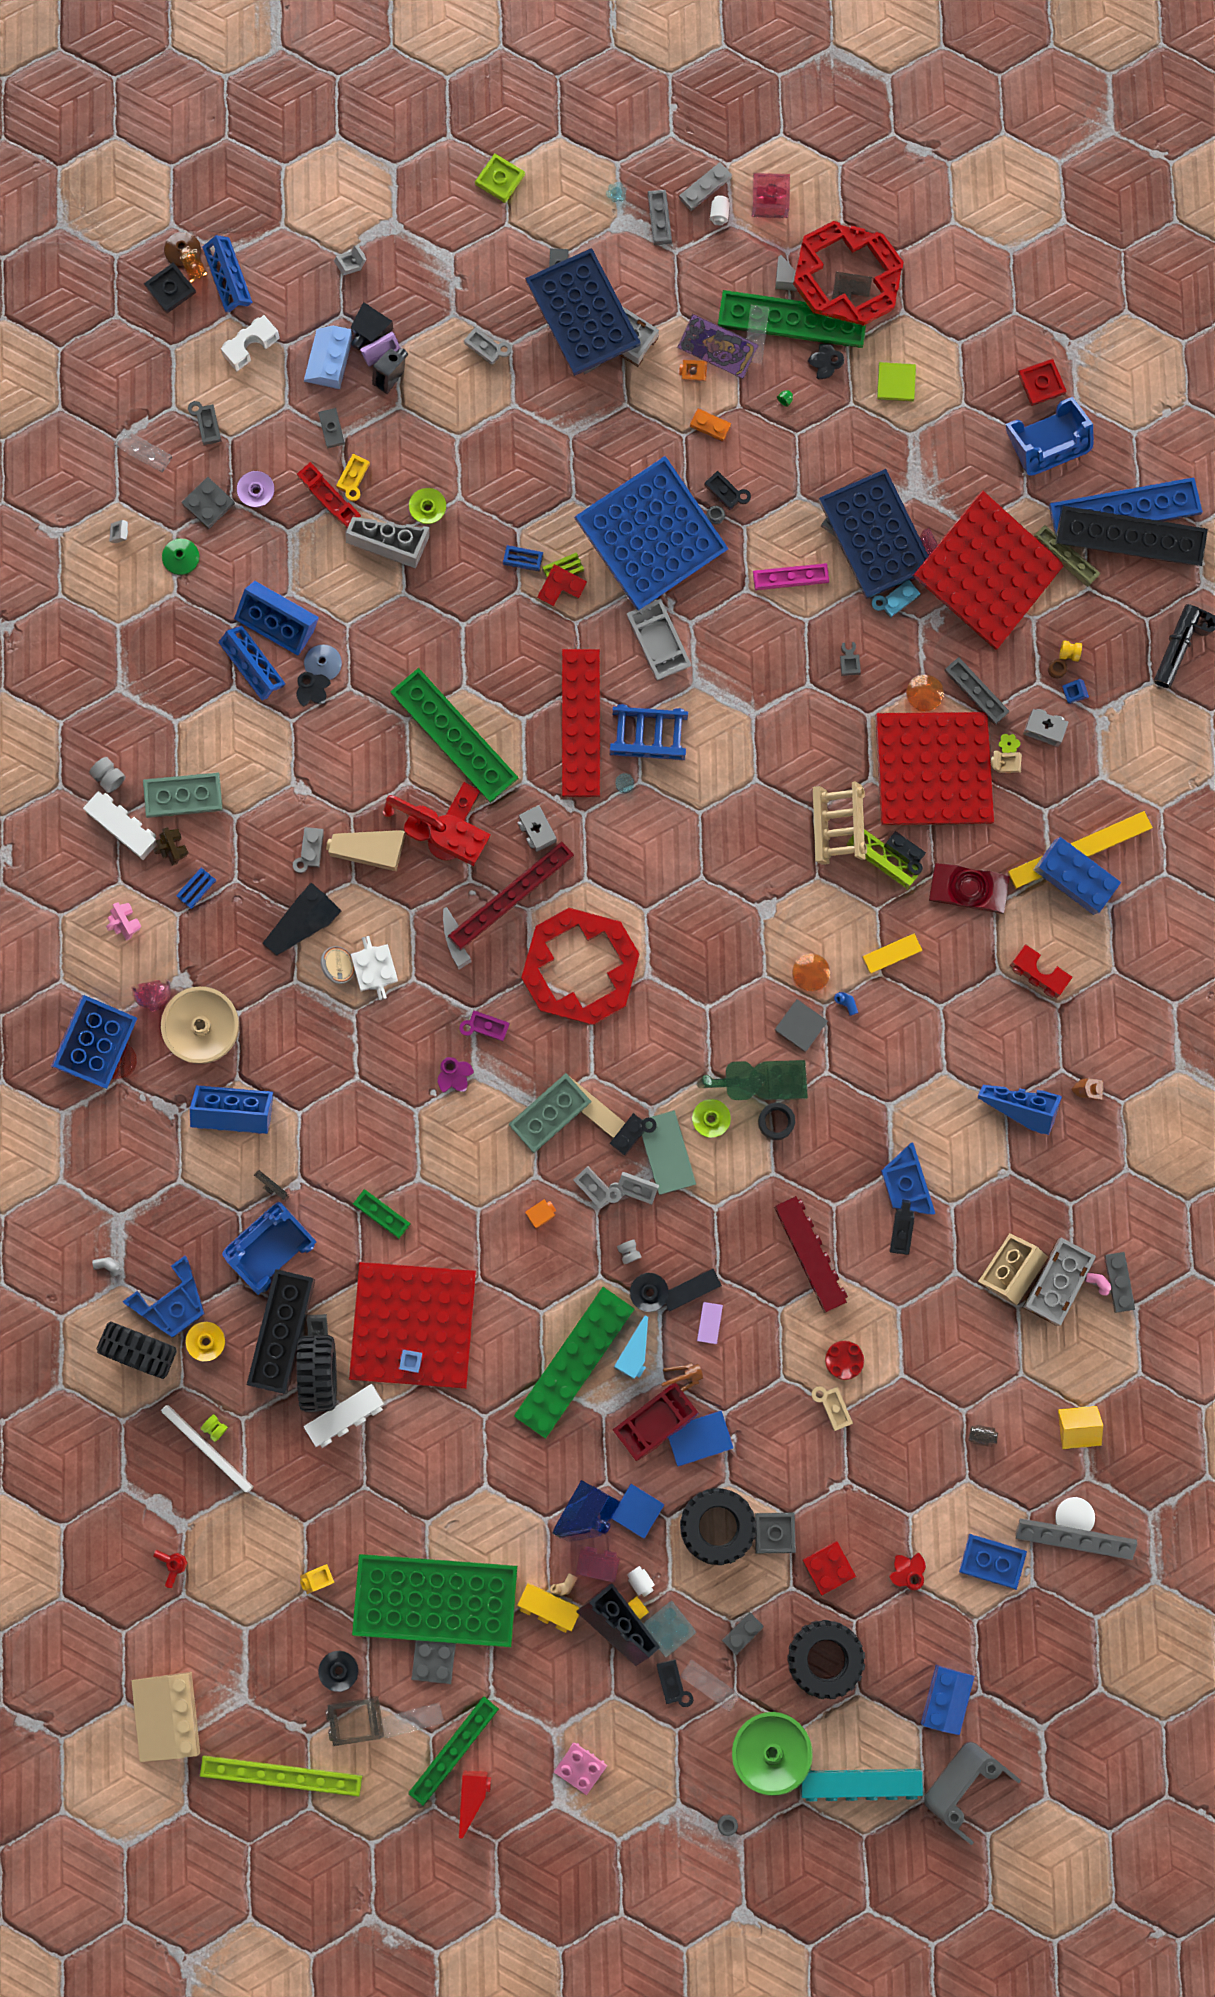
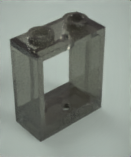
[326,1696,384,1746]

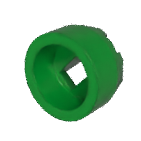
[777,390,793,407]

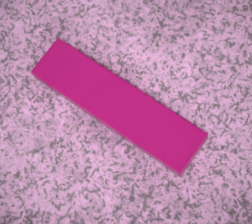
[753,563,829,590]

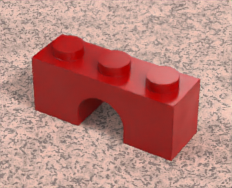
[1010,944,1073,998]

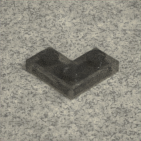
[832,271,872,300]

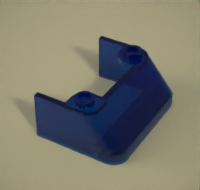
[552,1480,620,1542]

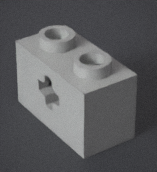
[1023,709,1069,747]
[517,805,557,852]

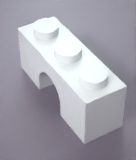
[221,315,280,371]

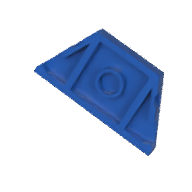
[881,1142,936,1215]

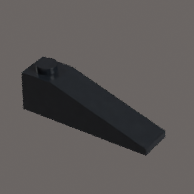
[262,883,342,956]

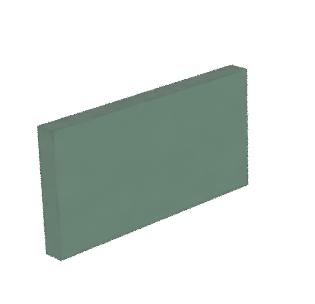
[143,773,223,818]
[508,1073,592,1153]
[642,1110,696,1195]

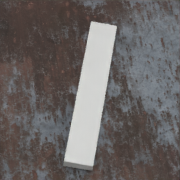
[161,1405,253,1492]

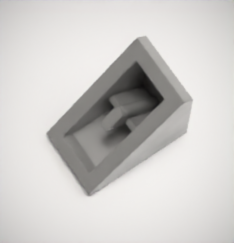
[775,255,797,291]

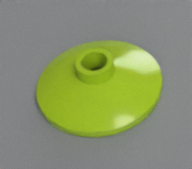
[409,488,446,524]
[692,1099,731,1138]

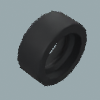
[758,1103,795,1140]

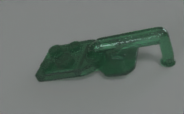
[697,1060,808,1100]

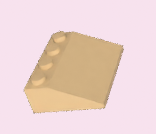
[131,1672,200,1762]

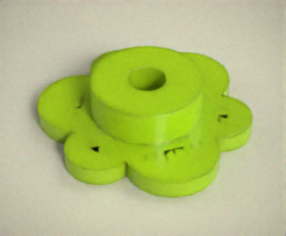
[998,734,1020,753]

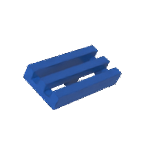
[503,545,543,572]
[176,867,216,909]

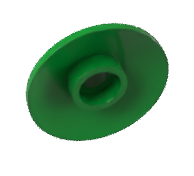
[162,539,200,575]

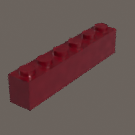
[774,1196,848,1313]

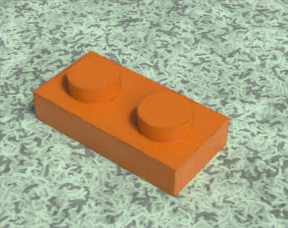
[690,408,731,442]

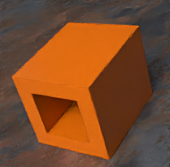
[525,1199,556,1229]

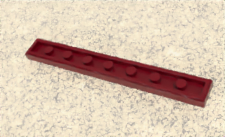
[447,841,574,951]

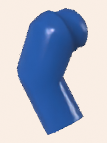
[834,992,859,1016]

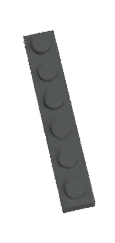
[1015,1518,1137,1560]

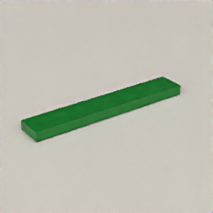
[408,1696,499,1806]

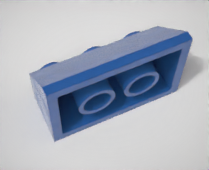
[921,1665,975,1735]

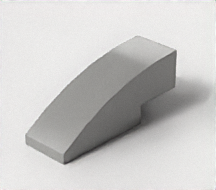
[443,907,471,970]

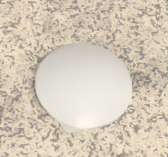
[1055,1497,1095,1531]

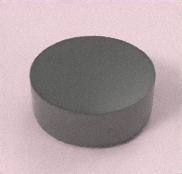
[718,1814,738,1836]

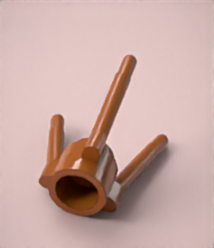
[661,1363,703,1392]

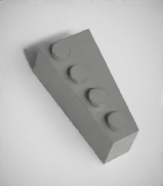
[346,517,429,568]

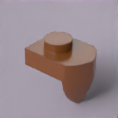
[1071,1078,1103,1100]

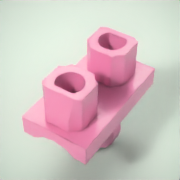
[106,903,141,940]

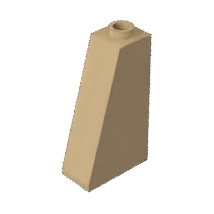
[326,831,406,872]

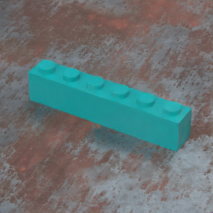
[800,1769,923,1802]

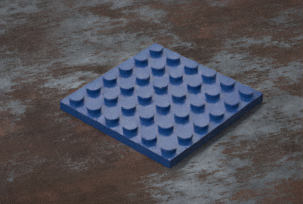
[574,456,728,611]

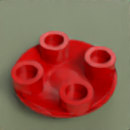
[825,1341,864,1380]

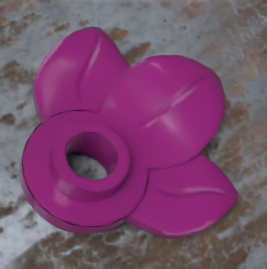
[437,1057,474,1092]

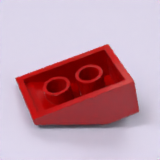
[459,1770,491,1839]

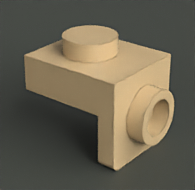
[991,751,1022,773]

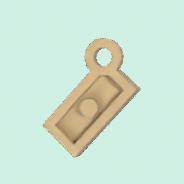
[811,1386,853,1431]

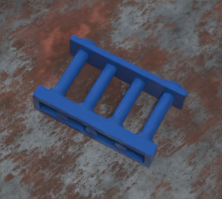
[610,704,688,760]

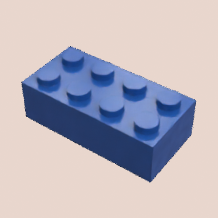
[1033,837,1121,915]

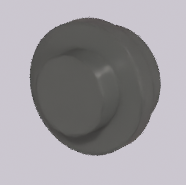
[706,506,725,525]

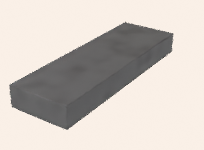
[648,190,672,245]

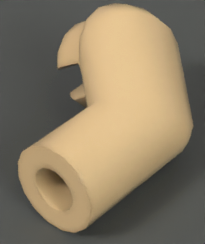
[550,1573,577,1597]

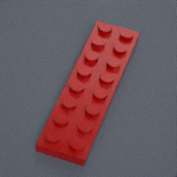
[562,649,600,797]

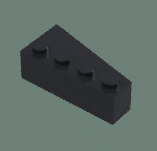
[576,1583,660,1666]

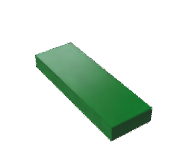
[353,1189,411,1239]

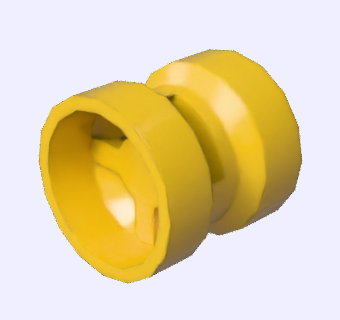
[1059,640,1082,662]

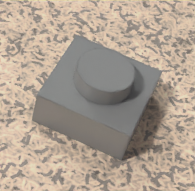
[109,520,128,544]

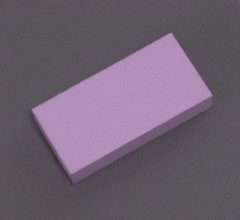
[360,332,400,367]
[697,1302,723,1344]

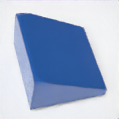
[1062,679,1089,704]

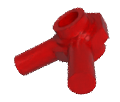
[153,1550,187,1588]

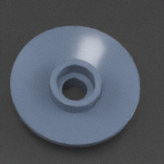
[304,645,342,680]

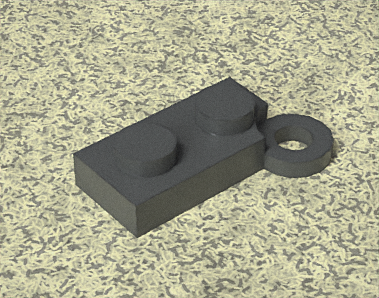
[188,401,222,445]

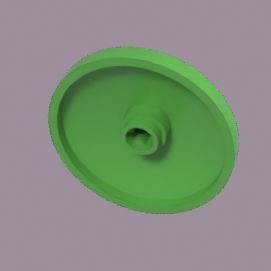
[732,1712,813,1796]

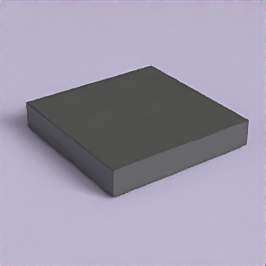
[774,999,828,1053]
[755,1513,796,1554]

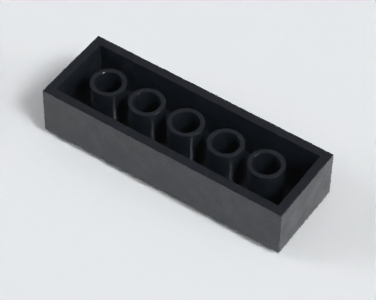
[246,1269,316,1394]

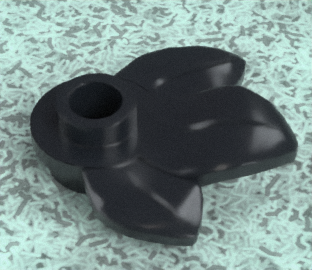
[808,344,844,379]
[296,672,331,707]

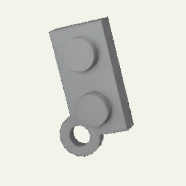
[464,327,511,365]
[293,827,324,873]
[574,1166,622,1208]
[609,1172,659,1204]

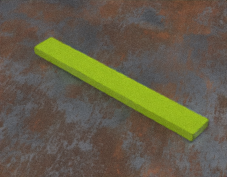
[200,1755,363,1797]

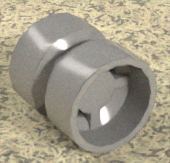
[89,757,126,793]

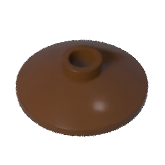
[164,232,201,267]

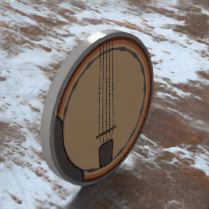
[321,946,355,984]

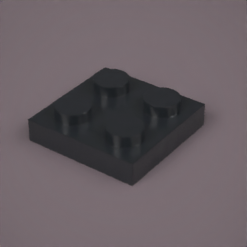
[144,262,196,314]

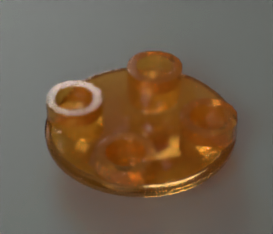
[906,675,944,712]
[792,954,830,991]

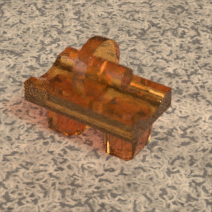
[180,246,207,282]

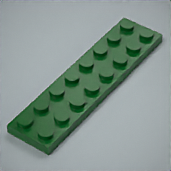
[718,290,866,348]
[390,667,518,803]
[514,1287,635,1439]

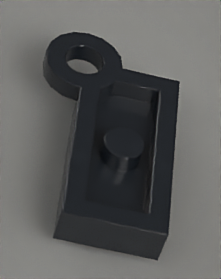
[704,471,751,510]
[884,831,926,875]
[610,1113,657,1156]
[656,1659,694,1707]

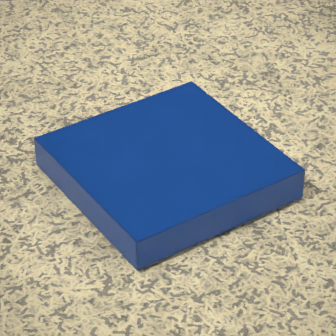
[610,1484,665,1538]

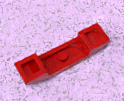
[297,462,361,528]

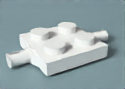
[351,936,398,1000]

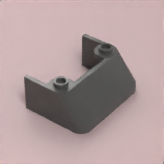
[924,1742,1021,1845]

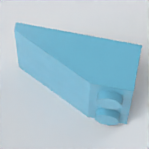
[614,1316,648,1380]

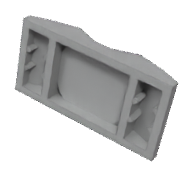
[626,599,692,681]

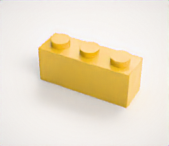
[517,1583,580,1633]

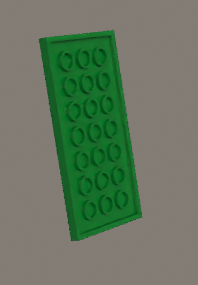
[352,1554,518,1647]

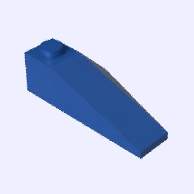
[978,1085,1062,1135]

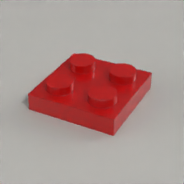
[1018,359,1067,406]
[802,1541,856,1596]

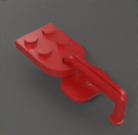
[383,795,491,867]

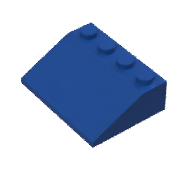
[51,995,137,1089]

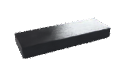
[665,1269,722,1312]

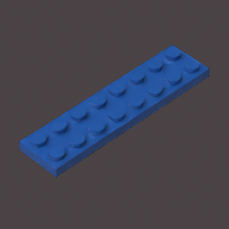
[1049,477,1203,535]

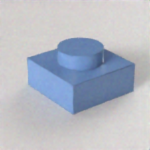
[399,1350,423,1373]

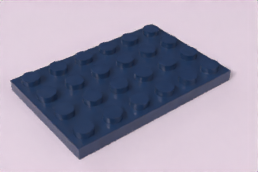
[525,248,641,376]
[818,469,928,599]

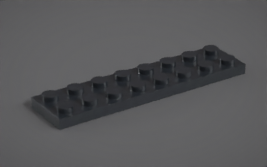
[1055,506,1208,566]

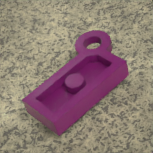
[459,1010,510,1042]

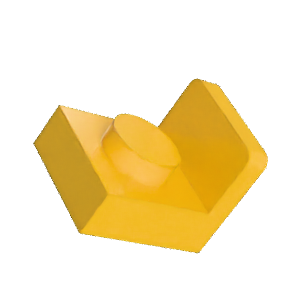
[300,1564,334,1594]

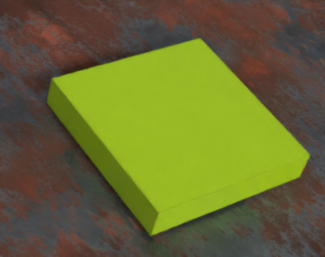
[475,153,525,203]
[877,362,916,402]

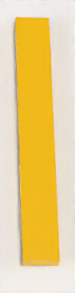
[1007,811,1153,889]

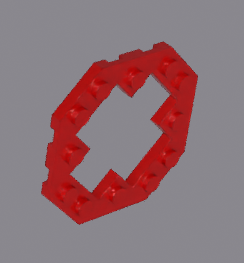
[793,221,904,326]
[521,908,640,1025]

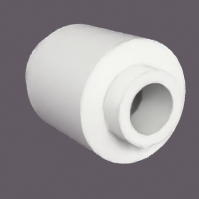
[710,196,730,225]
[627,1566,655,1597]

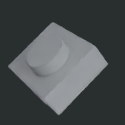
[334,245,366,275]

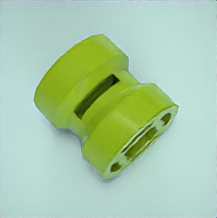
[200,1414,228,1442]

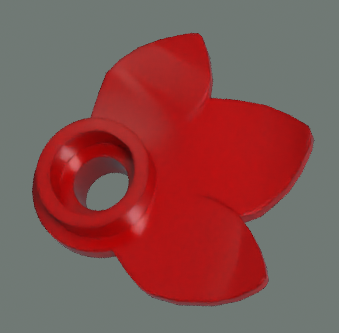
[889,1553,926,1590]

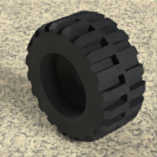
[96,1321,177,1379]
[297,1335,337,1412]
[680,1488,757,1565]
[787,1620,865,1700]

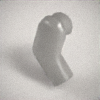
[93,1257,121,1276]

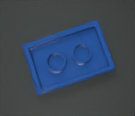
[668,1410,734,1467]
[959,1534,1027,1590]

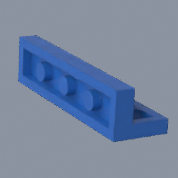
[202,235,253,312]
[218,626,285,700]

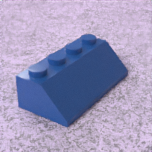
[234,581,319,656]
[190,1085,273,1134]

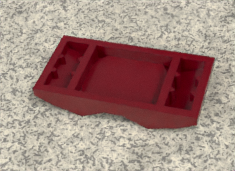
[929,863,1010,914]
[612,1382,699,1461]

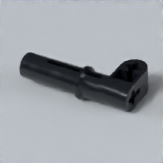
[1153,604,1215,689]

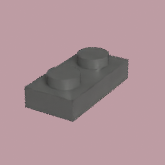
[722,1612,764,1655]

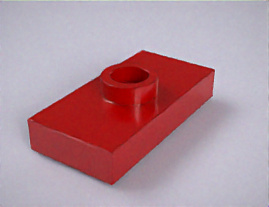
[446,782,480,821]

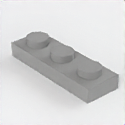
[679,162,732,211]

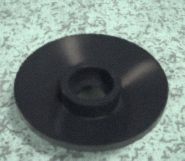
[630,1273,669,1312]
[318,1651,359,1692]

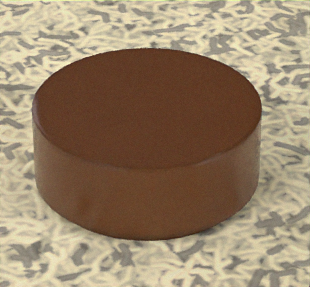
[1048,659,1068,679]

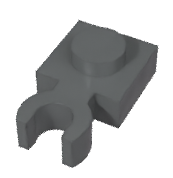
[840,642,861,676]

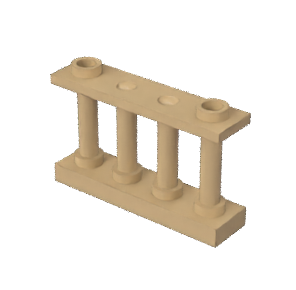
[813,781,867,865]

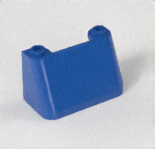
[1006,397,1094,476]
[222,1202,317,1295]

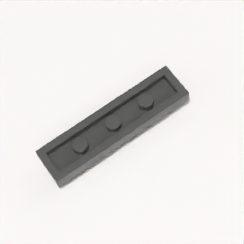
[944,657,1010,725]

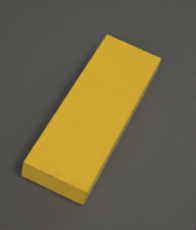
[862,933,922,974]

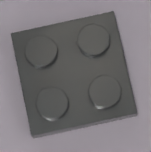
[181,477,235,529]
[411,1640,456,1684]

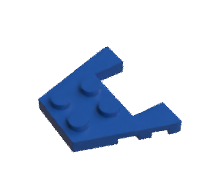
[123,1256,205,1338]

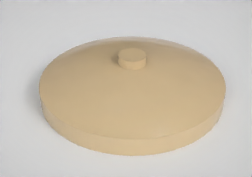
[161,987,239,1064]

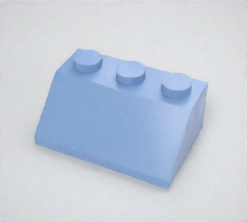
[304,326,353,389]

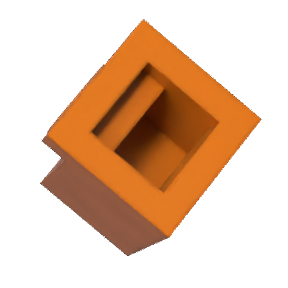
[679,360,708,381]

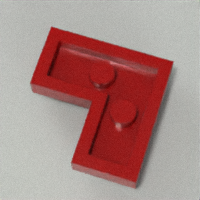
[537,564,587,606]

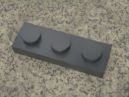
[1104,1252,1135,1313]

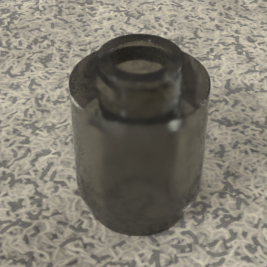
[969,1425,998,1447]

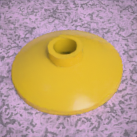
[186,1322,225,1361]

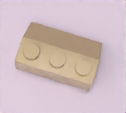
[978,1233,1048,1306]

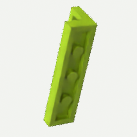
[847,829,918,890]

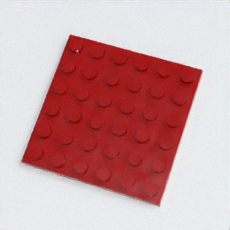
[913,491,1064,650]
[875,712,994,825]
[349,1262,476,1389]

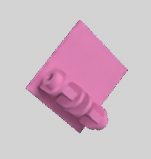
[554,1743,607,1795]

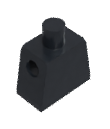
[351,302,393,350]
[372,348,408,394]

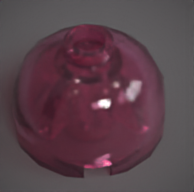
[131,979,171,1011]

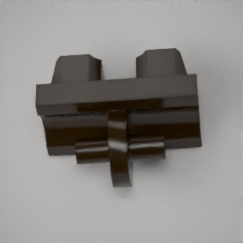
[154,827,188,866]

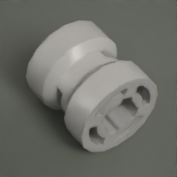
[617,1239,642,1265]

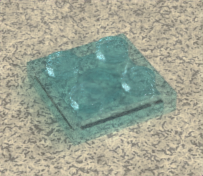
[643,1600,697,1657]

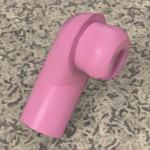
[1085,1273,1111,1296]

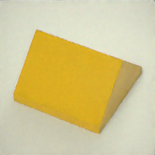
[1058,1406,1103,1449]

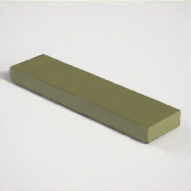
[1034,525,1101,587]

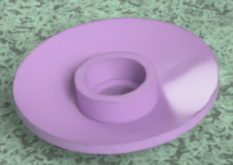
[237,471,274,507]

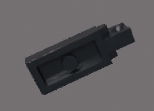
[889,1199,914,1255]

